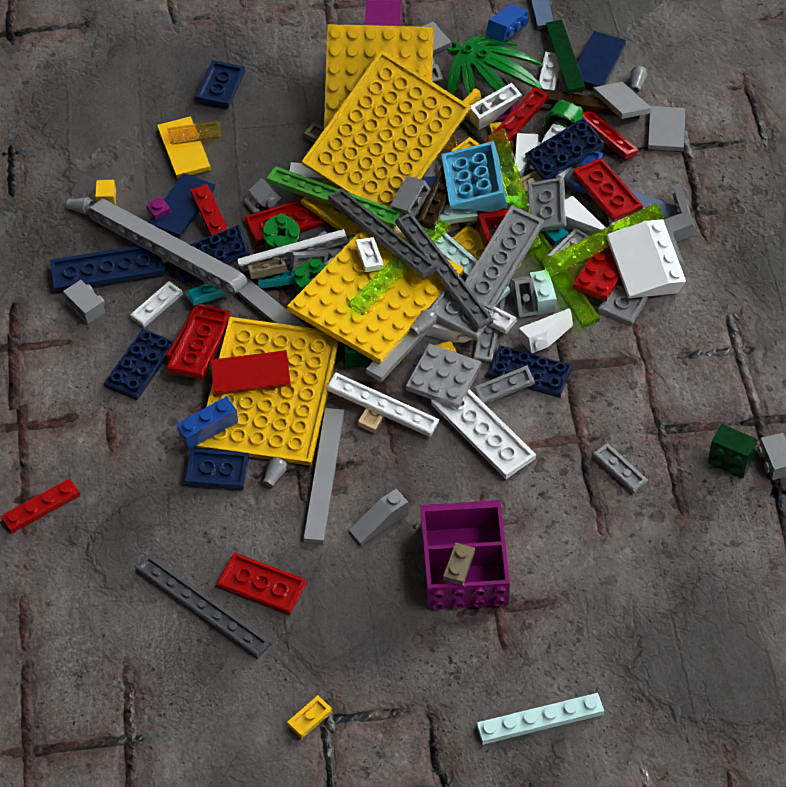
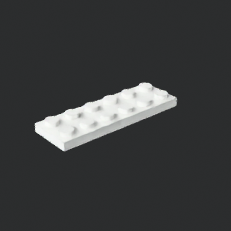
[431,389,536,479]

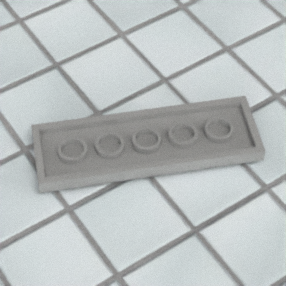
[465,205,544,310]

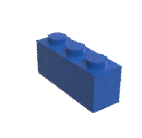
[485,4,529,42]
[176,396,239,450]

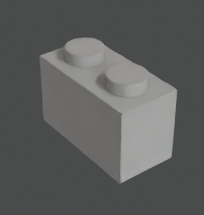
[390,175,431,218]
[63,280,105,325]
[757,433,786,480]

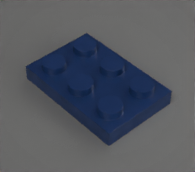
[195,60,245,108]
[185,448,249,490]

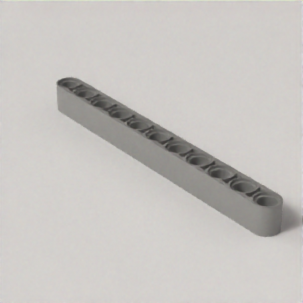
[87,199,247,295]

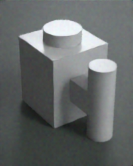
[243,178,281,214]

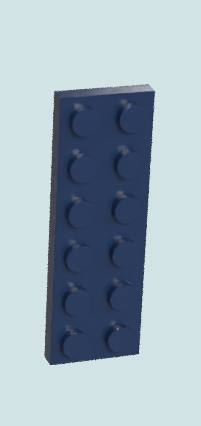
[50,246,164,293]

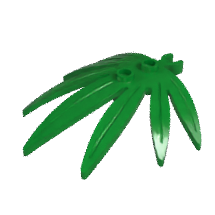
[447,34,543,96]

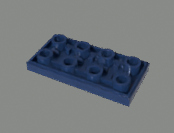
[577,31,626,88]
[525,118,604,180]
[148,173,215,238]
[176,224,250,283]
[104,329,174,400]
[488,345,572,398]

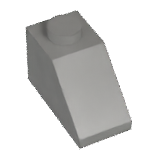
[511,276,538,318]

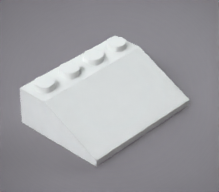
[606,219,686,298]

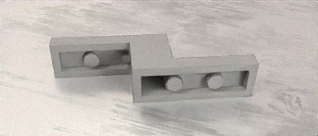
[663,183,697,271]

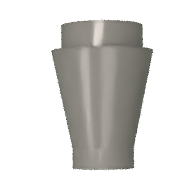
[630,66,648,93]
[66,197,95,215]
[410,309,437,336]
[263,457,287,487]

